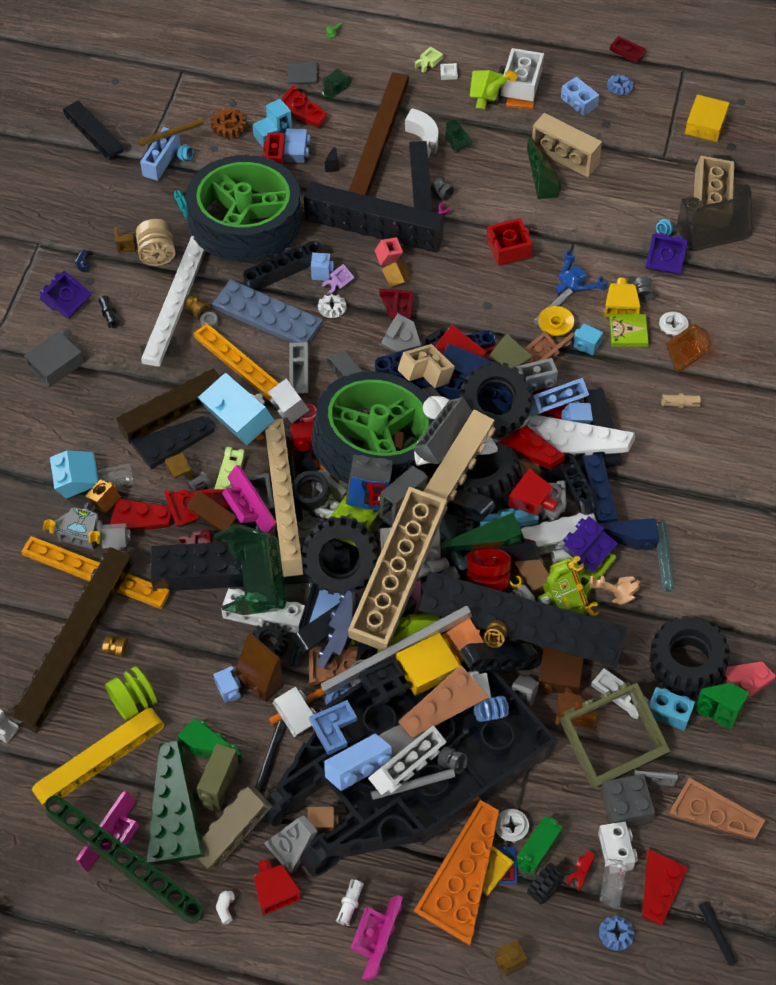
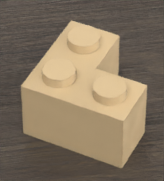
[398,344,455,388]

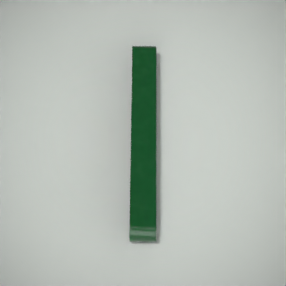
[45,795,203,924]

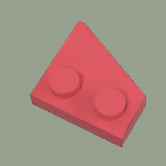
[724,662,776,699]

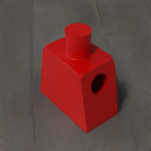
[509,469,559,516]
[254,859,301,916]

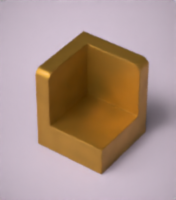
[114,227,135,253]
[382,259,411,288]
[165,453,193,480]

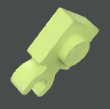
[415,47,443,73]

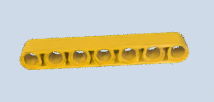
[32,708,164,807]

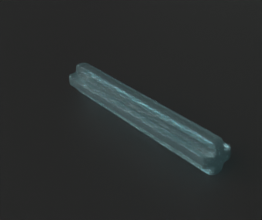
[656,522,674,592]

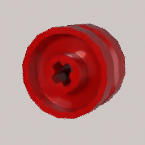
[466,548,511,591]

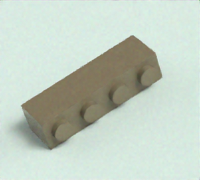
[198,787,273,870]

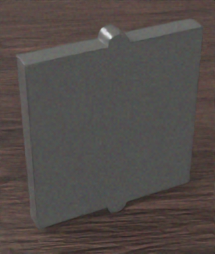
[286,62,318,85]

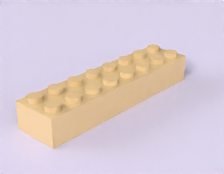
[348,487,447,651]

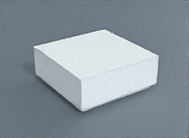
[440,63,458,80]

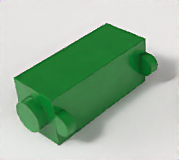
[516,816,563,875]

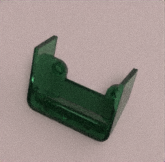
[214,524,286,615]

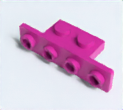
[222,465,277,536]
[76,791,139,872]
[350,895,403,981]

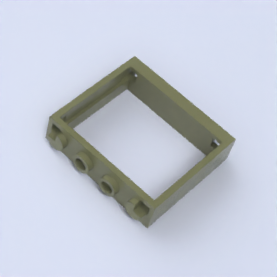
[559,682,670,788]

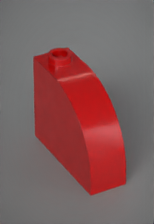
[434,325,486,378]

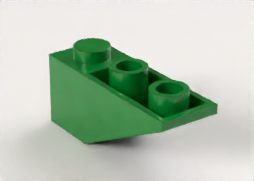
[178,718,243,764]

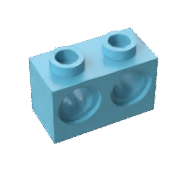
[649,687,695,731]

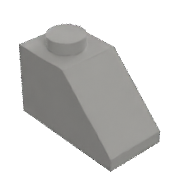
[512,675,539,709]

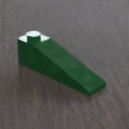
[527,137,561,200]
[440,512,524,552]

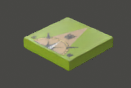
[609,314,648,347]

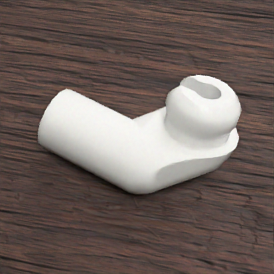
[216,891,235,925]

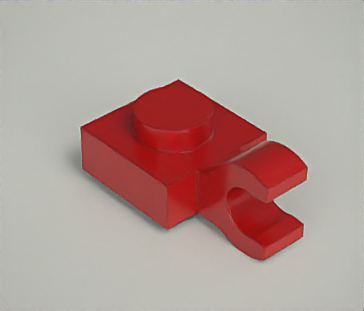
[567,850,595,891]

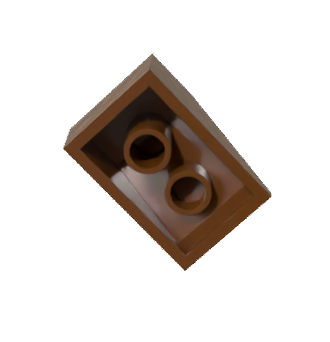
[236,633,283,702]

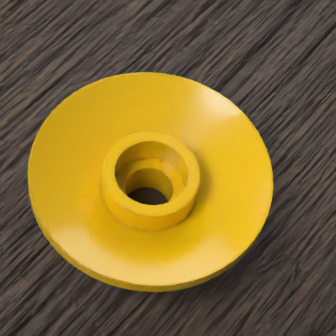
[538,306,574,336]

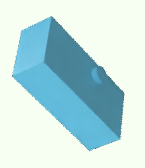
[198,373,275,445]

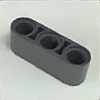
[327,350,363,378]

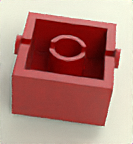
[487,218,532,266]

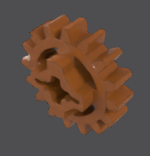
[210,107,247,139]

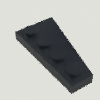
[130,416,214,470]

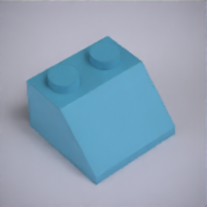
[50,451,99,499]

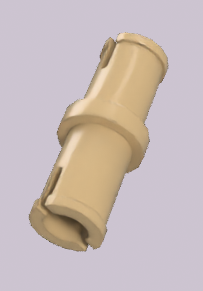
[661,393,701,408]

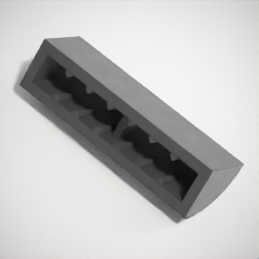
[413,397,472,464]

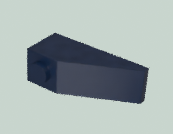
[598,518,659,550]

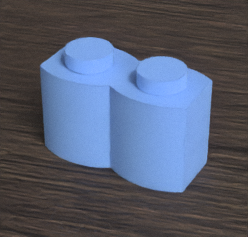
[284,128,310,163]

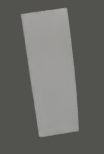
[289,342,309,394]

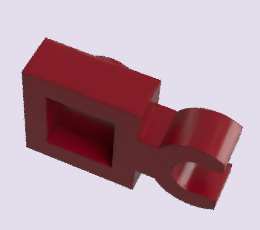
[179,529,213,544]

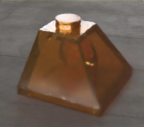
[666,323,712,373]

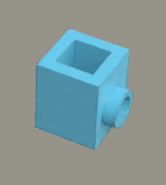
[573,324,603,355]

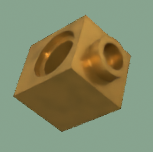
[86,479,121,513]

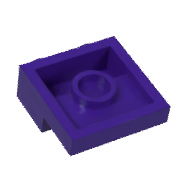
[645,233,688,275]
[40,270,92,319]
[562,516,618,574]

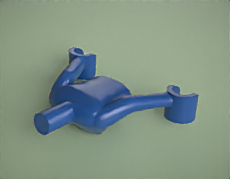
[555,250,608,293]

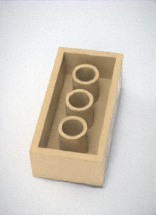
[532,113,602,177]
[692,156,734,227]

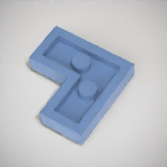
[309,700,357,755]

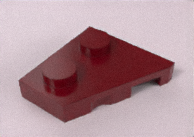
[379,289,413,321]

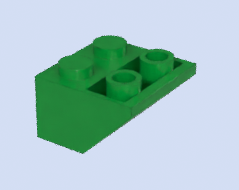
[695,683,749,730]

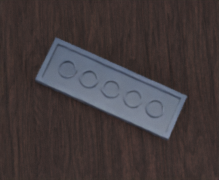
[212,279,323,344]

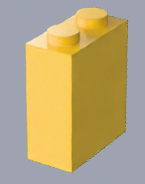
[685,95,730,142]
[396,633,461,696]

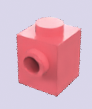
[374,237,403,266]

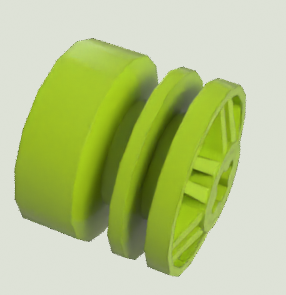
[105,666,157,721]

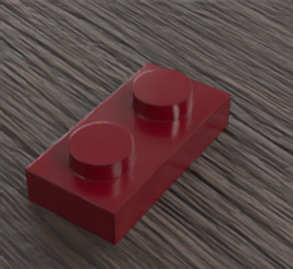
[610,36,646,63]

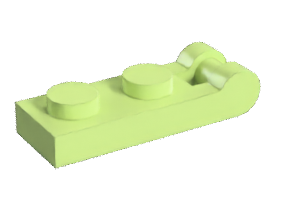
[214,447,246,489]

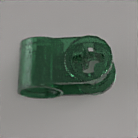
[322,69,352,99]
[445,120,472,153]

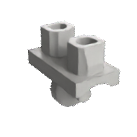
[313,469,348,503]

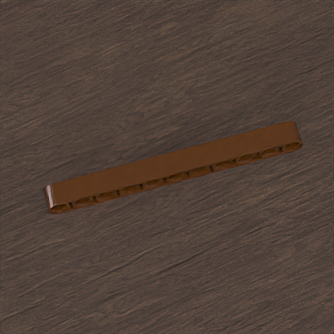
[349,72,409,196]

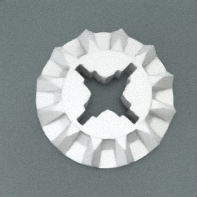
[318,293,346,318]
[659,312,688,337]
[313,499,340,519]
[496,809,529,843]

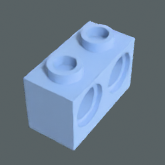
[561,77,599,116]

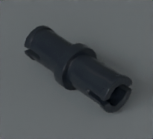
[98,295,119,329]

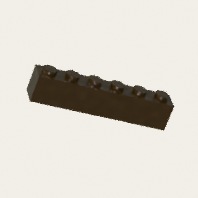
[116,368,220,444]

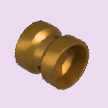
[184,295,209,320]
[484,620,508,648]
[102,634,128,658]

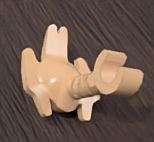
[590,576,640,605]

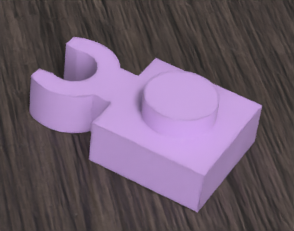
[321,264,354,294]

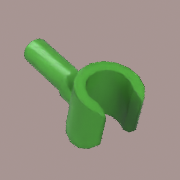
[325,22,343,39]

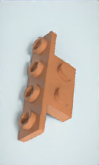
[524,331,575,363]

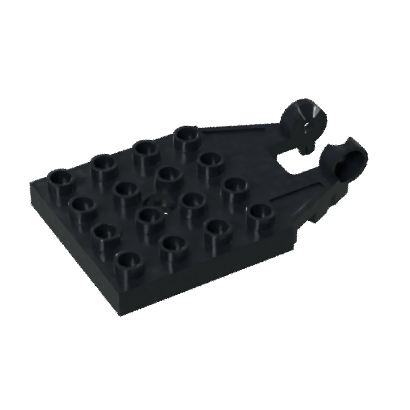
[265,628,557,877]

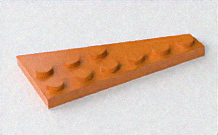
[414,800,499,947]

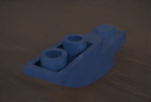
[317,588,359,668]

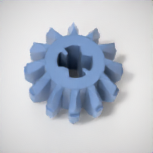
[473,696,509,722]

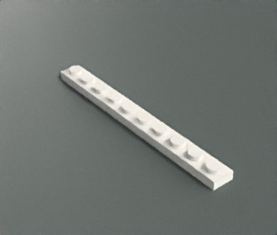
[141,236,206,367]

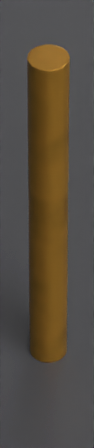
[138,118,204,147]

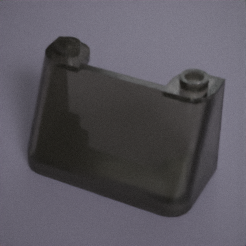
[677,184,753,251]

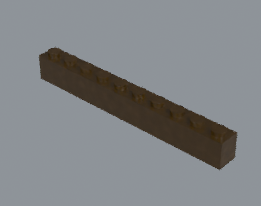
[11,547,134,733]

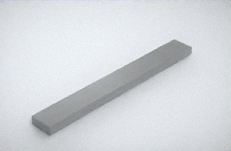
[321,606,472,695]

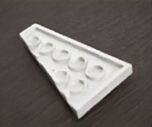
[517,415,636,458]

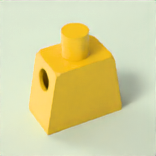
[604,278,640,317]

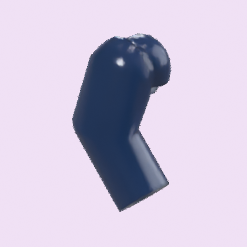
[75,249,90,272]

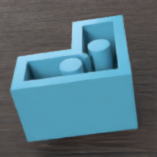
[253,99,292,146]

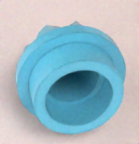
[176,144,194,162]
[656,219,674,236]

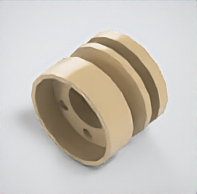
[136,219,176,266]

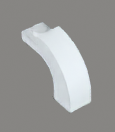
[405,108,438,158]

